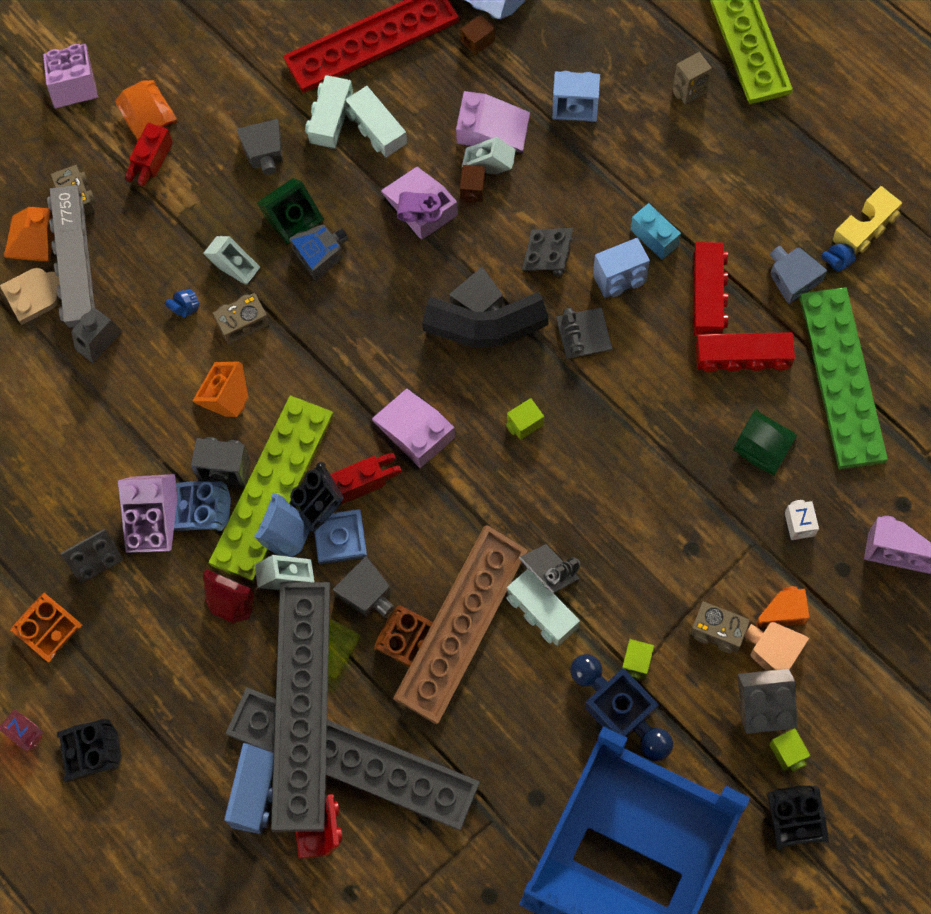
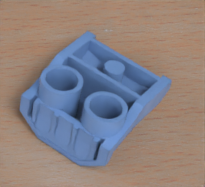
[174,481,231,531]
[254,493,310,557]

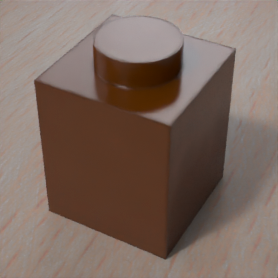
[461,15,495,55]
[460,165,486,203]

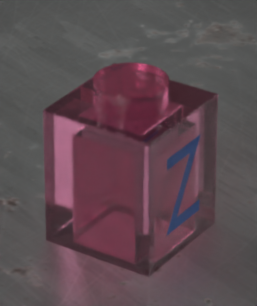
[0,709,43,752]

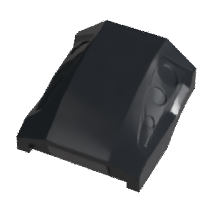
[290,462,343,532]
[57,718,122,782]
[766,785,829,850]

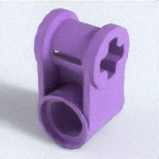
[397,192,443,223]

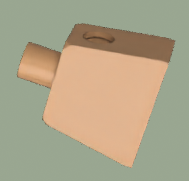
[744,622,809,671]

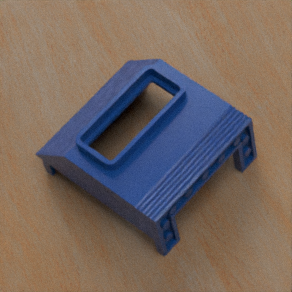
[519,726,750,914]

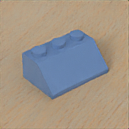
[225,743,274,834]

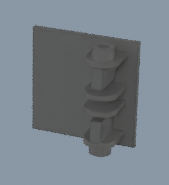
[522,228,573,277]
[556,308,612,359]
[61,529,124,584]
[519,544,581,593]

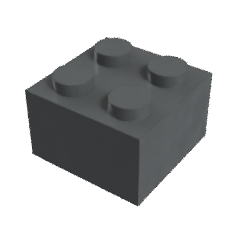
[191,437,251,488]
[738,669,797,734]

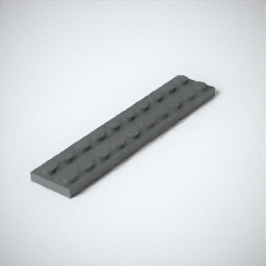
[272,582,330,832]
[226,687,480,831]

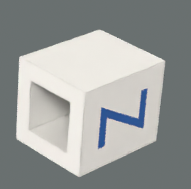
[785,500,819,540]

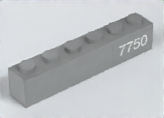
[47,185,95,327]

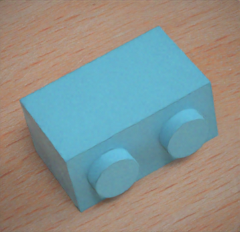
[630,203,681,260]

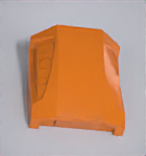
[115,80,178,141]
[10,593,82,663]

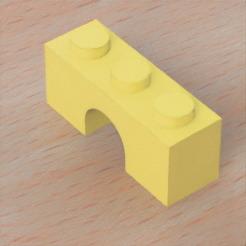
[832,186,902,255]

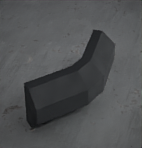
[422,292,549,347]

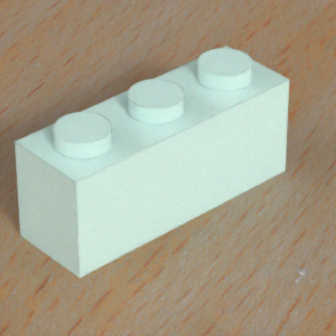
[305,75,353,148]
[345,86,407,158]
[507,569,580,647]

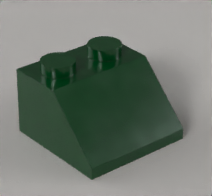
[256,178,324,244]

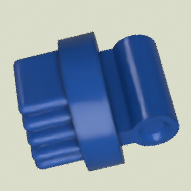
[821,243,856,271]
[165,289,200,317]

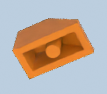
[756,586,810,628]

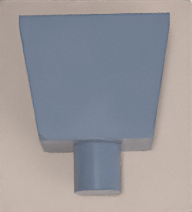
[770,246,827,304]

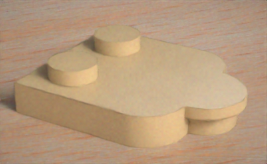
[0,268,60,325]

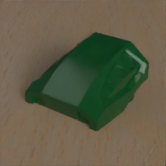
[733,408,797,476]

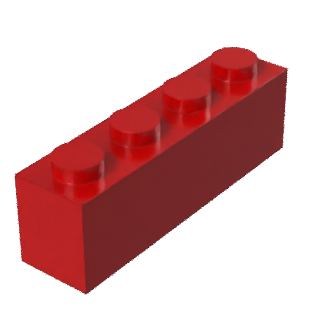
[693,242,728,336]
[696,332,795,372]

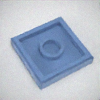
[314,509,367,565]

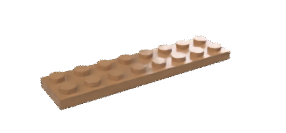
[393,525,528,724]

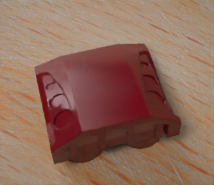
[203,569,254,623]

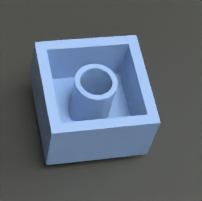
[552,71,600,121]
[593,237,650,298]

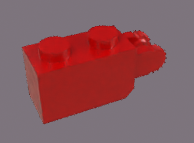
[125,122,173,187]
[330,453,402,504]

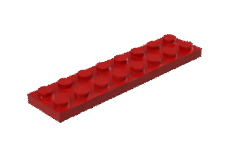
[283,0,459,94]

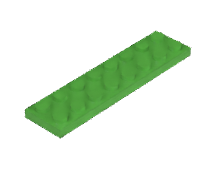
[799,287,888,469]

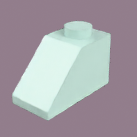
[462,137,516,174]
[203,236,260,284]
[255,555,314,590]

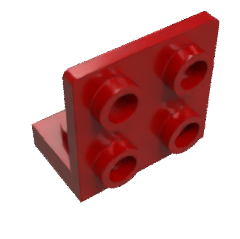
[296,794,342,859]

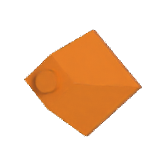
[4,207,55,262]
[193,361,248,417]

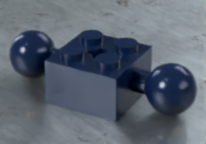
[570,654,673,761]

